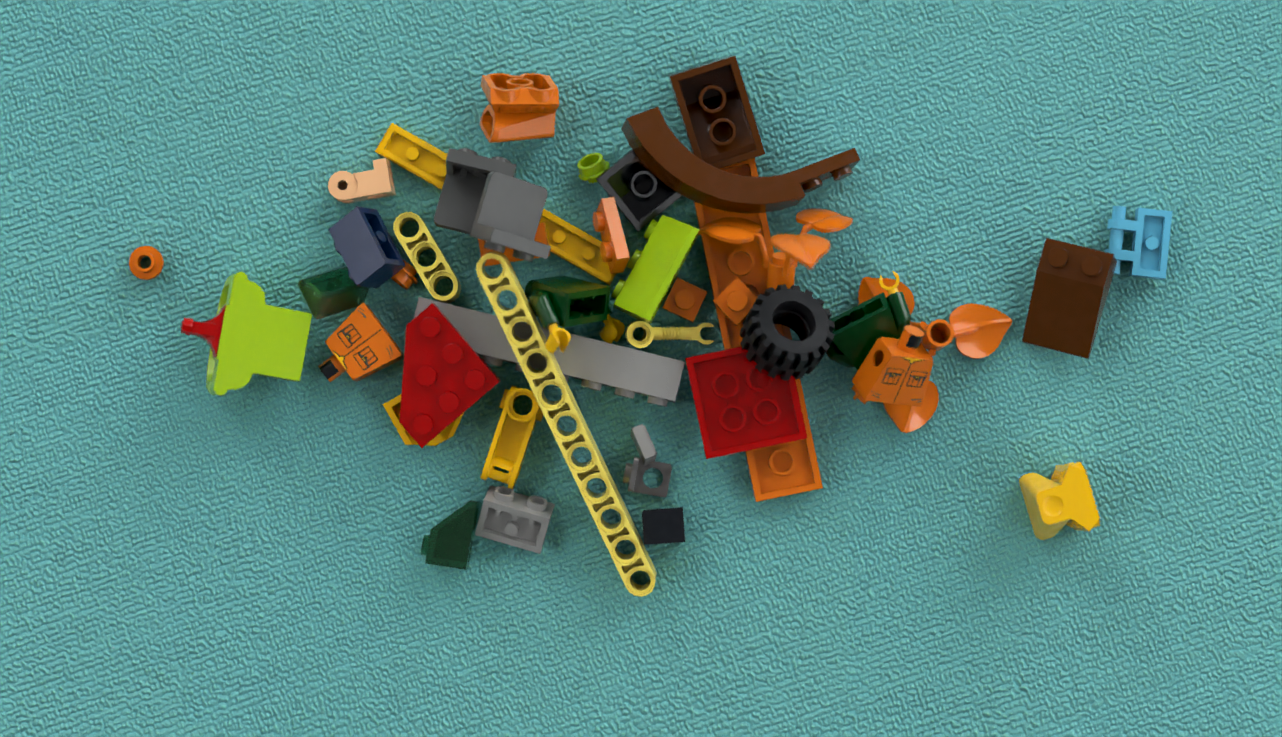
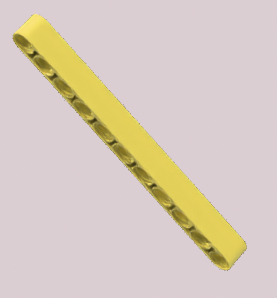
[476,251,656,597]

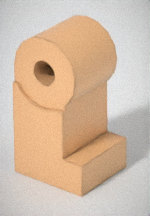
[328,158,396,203]

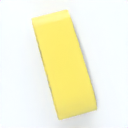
[393,212,461,304]

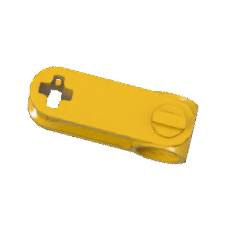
[481,385,543,490]

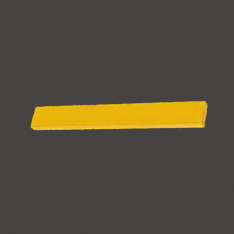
[375,123,617,286]

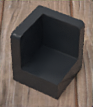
[642,507,685,545]

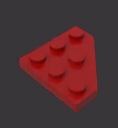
[399,303,501,448]

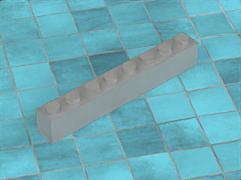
[413,297,685,407]

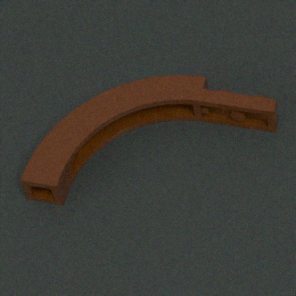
[621,107,860,213]

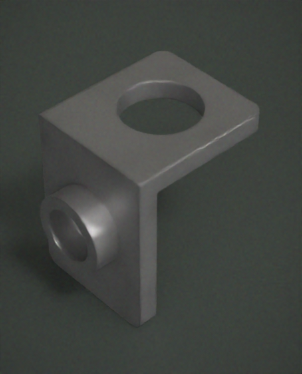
[623,457,672,497]

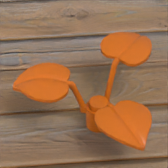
[698,208,853,290]
[858,277,1012,433]

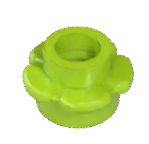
[577,153,610,183]

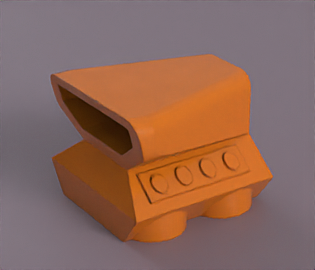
[480,73,559,143]

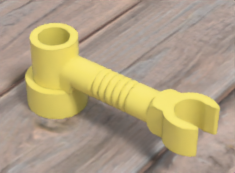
[625,320,714,348]

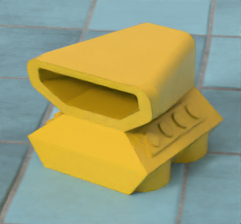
[1019,462,1100,540]

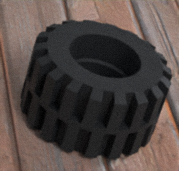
[740,284,835,380]

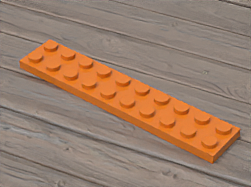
[694,158,823,502]

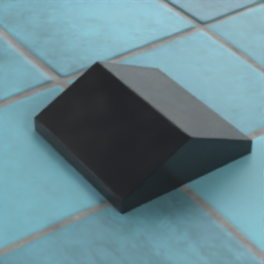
[596,149,682,232]

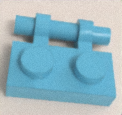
[1105,206,1172,280]

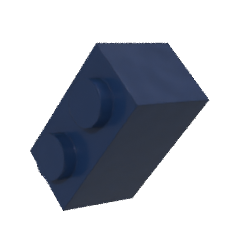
[328,206,406,289]

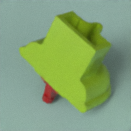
[180,272,312,395]

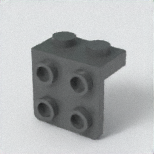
[434,148,516,235]
[470,171,551,262]

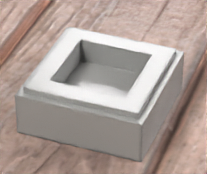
[631,424,657,466]

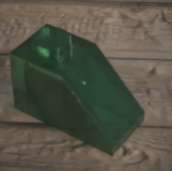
[421,500,480,570]

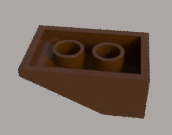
[668,55,765,169]
[1022,238,1117,359]

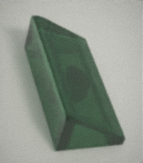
[298,266,369,319]

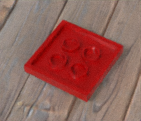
[685,337,807,459]

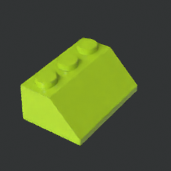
[611,214,699,324]

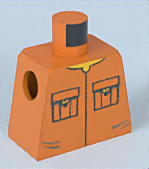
[318,302,404,382]
[852,325,933,407]

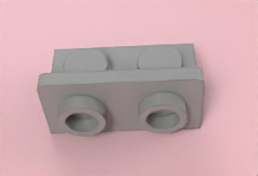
[475,486,555,554]

